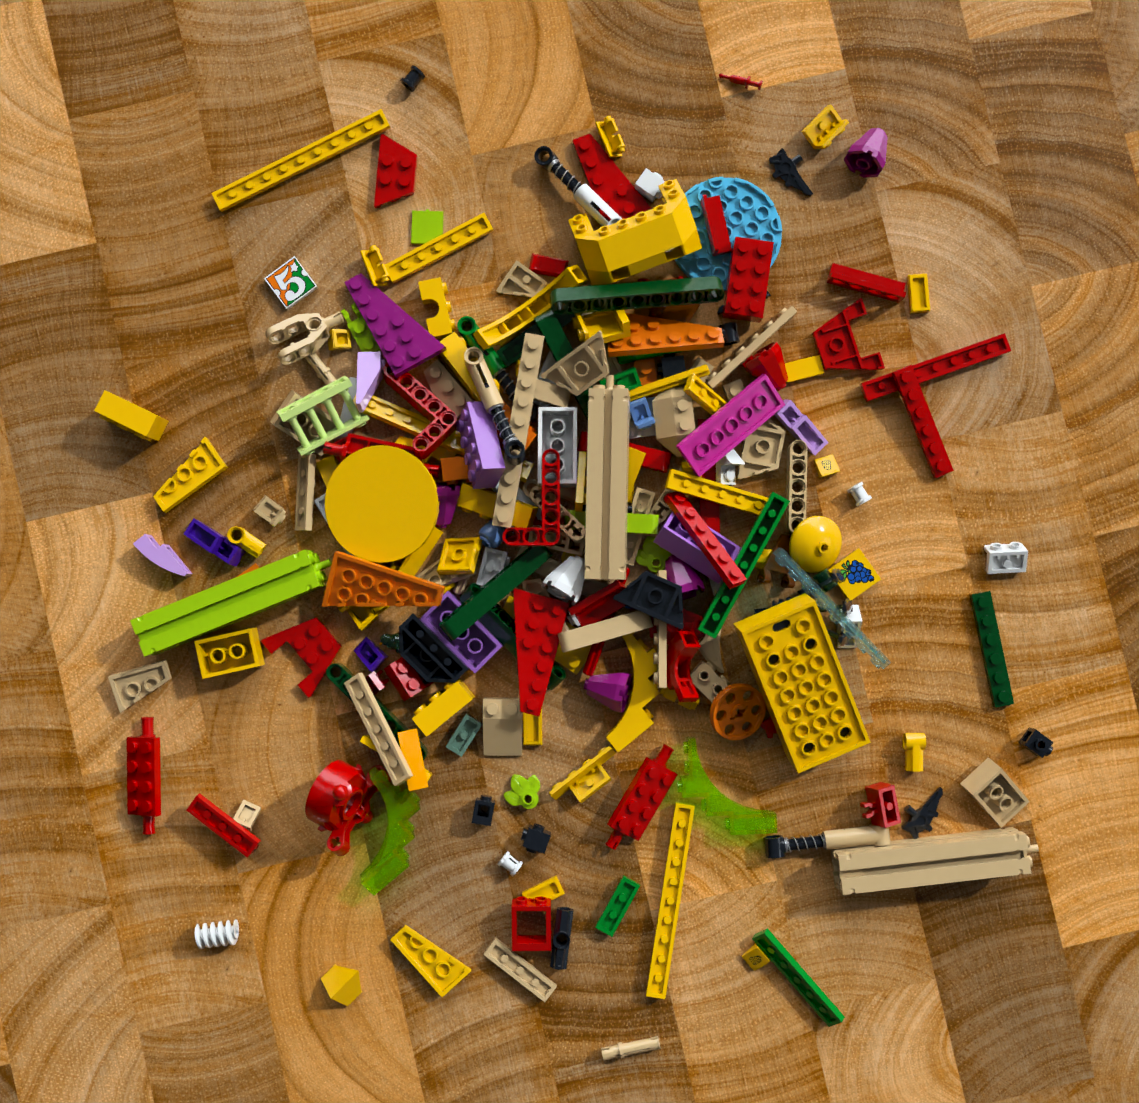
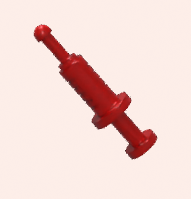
[719,73,763,90]

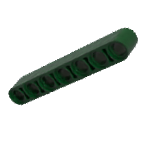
[534,309,593,421]
[439,546,553,641]
[460,583,566,690]
[326,663,428,761]

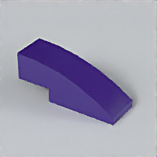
[184,518,246,567]

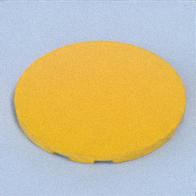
[325,445,439,563]

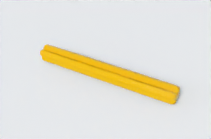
[629,364,710,402]

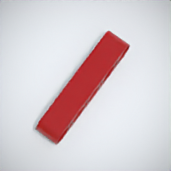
[577,431,672,473]

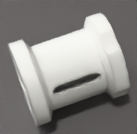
[847,482,872,506]
[497,851,523,877]

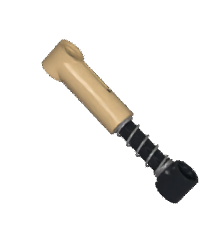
[464,347,525,465]
[764,824,891,858]

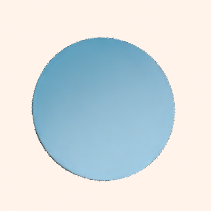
[674,177,782,291]

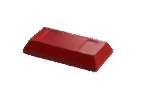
[529,253,569,278]

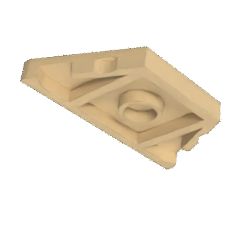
[540,330,609,396]
[737,419,786,480]

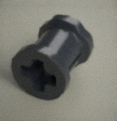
[400,65,425,92]

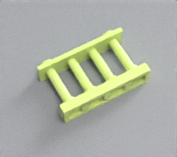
[276,376,370,456]

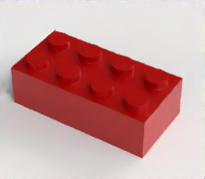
[722,237,774,323]

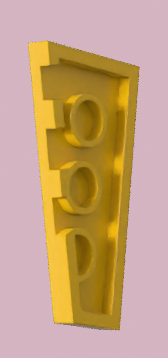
[153,437,228,513]
[390,925,471,997]

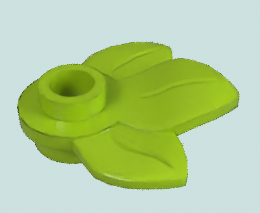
[635,536,671,573]
[504,774,540,809]

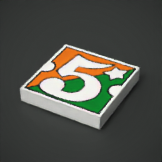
[264,256,318,310]

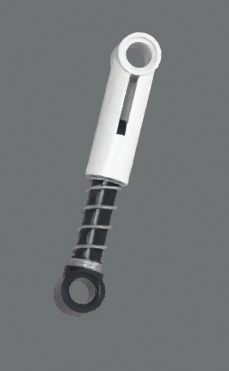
[534,146,622,226]

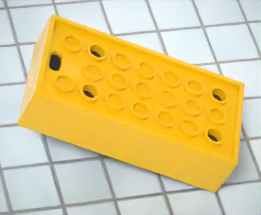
[733,593,871,774]

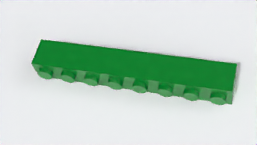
[697,492,790,639]

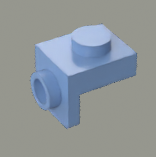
[630,397,655,430]

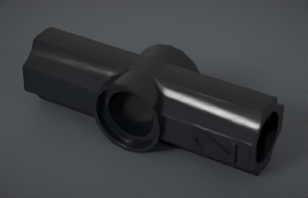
[550,907,574,970]

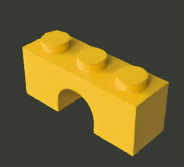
[418,277,456,340]

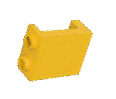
[572,310,631,343]

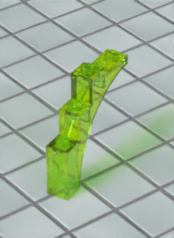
[677,736,777,835]
[360,767,421,896]

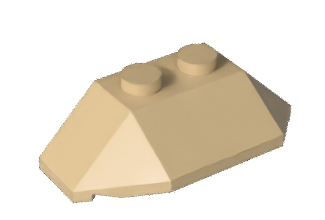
[652,383,695,457]

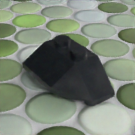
[399,613,469,683]

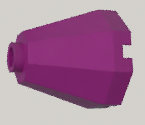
[844,128,888,178]
[435,483,461,528]
[665,555,705,600]
[584,672,632,712]

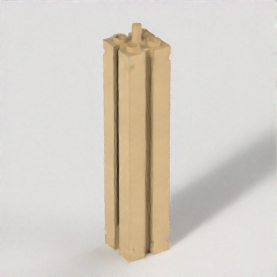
[584,375,630,580]
[830,827,1039,895]

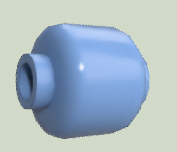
[479,520,507,549]

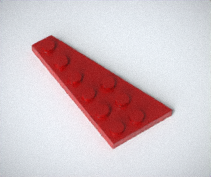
[572,133,652,222]
[513,588,569,717]

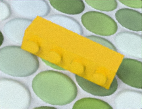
[439,332,501,401]
[457,483,538,528]

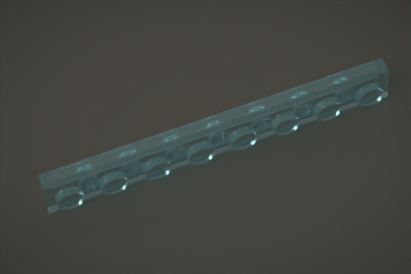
[773,548,891,669]

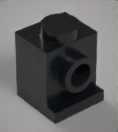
[1018,727,1053,758]
[472,795,495,826]

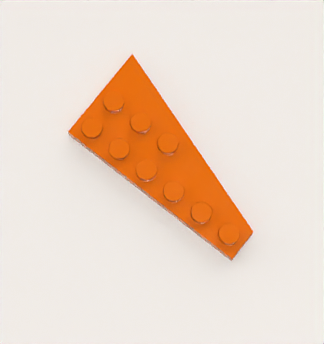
[607,313,724,357]
[321,551,445,607]

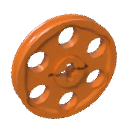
[710,683,766,740]

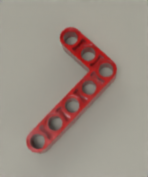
[383,363,457,460]
[502,449,560,547]

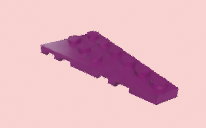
[344,273,447,378]

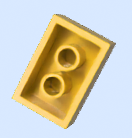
[94,390,169,442]
[194,628,265,679]
[412,679,475,737]

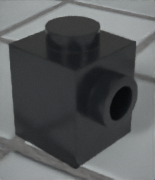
[657,353,686,379]
[520,823,551,854]

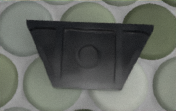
[613,571,684,630]

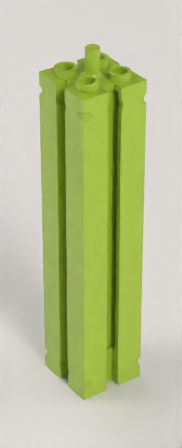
[130,549,332,657]

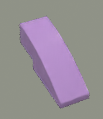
[774,399,829,456]
[133,534,192,576]

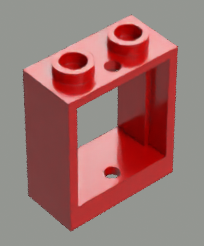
[511,896,551,951]

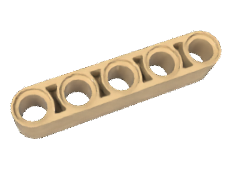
[785,440,808,534]
[557,611,653,652]

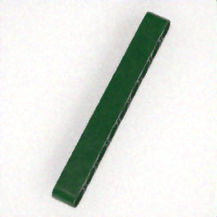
[550,276,724,315]

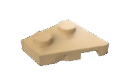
[496,260,548,298]

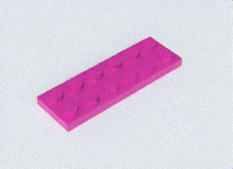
[676,374,785,477]

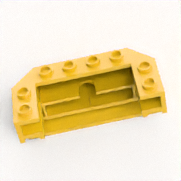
[568,179,702,286]

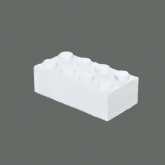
[538,407,577,488]

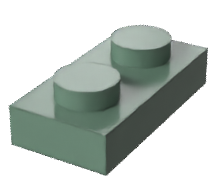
[446,713,483,757]

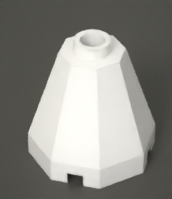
[541,555,585,605]

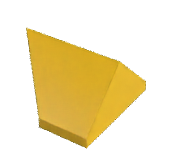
[347,606,390,630]
[321,964,362,1006]

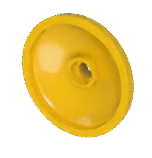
[789,516,842,573]

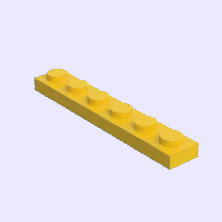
[385,213,494,284]
[665,469,768,516]

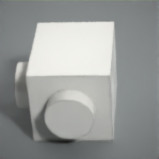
[635,168,665,202]

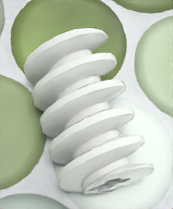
[195,919,239,949]

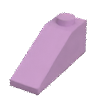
[356,351,386,412]

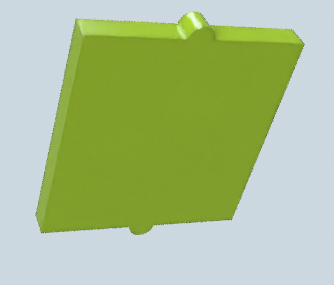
[411,209,444,244]

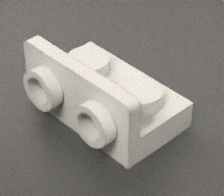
[984,542,1028,574]

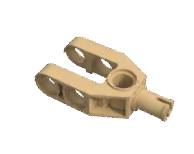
[265,311,344,365]

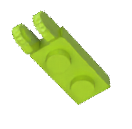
[341,303,381,352]

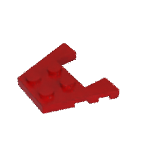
[812,298,885,370]
[261,617,342,698]

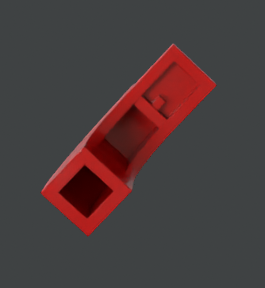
[667,631,701,702]

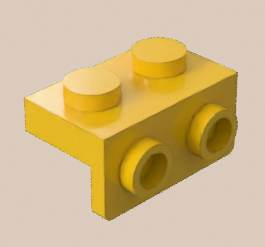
[801,105,849,149]

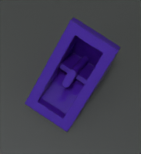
[354,637,389,672]

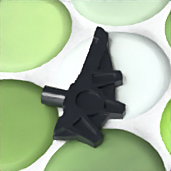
[769,148,813,196]
[902,787,943,839]

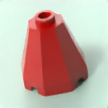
[742,342,788,391]

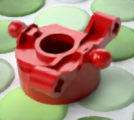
[305,760,391,856]

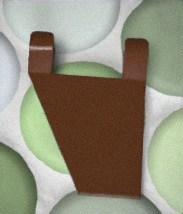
[757,534,795,588]

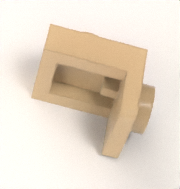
[253,495,286,527]

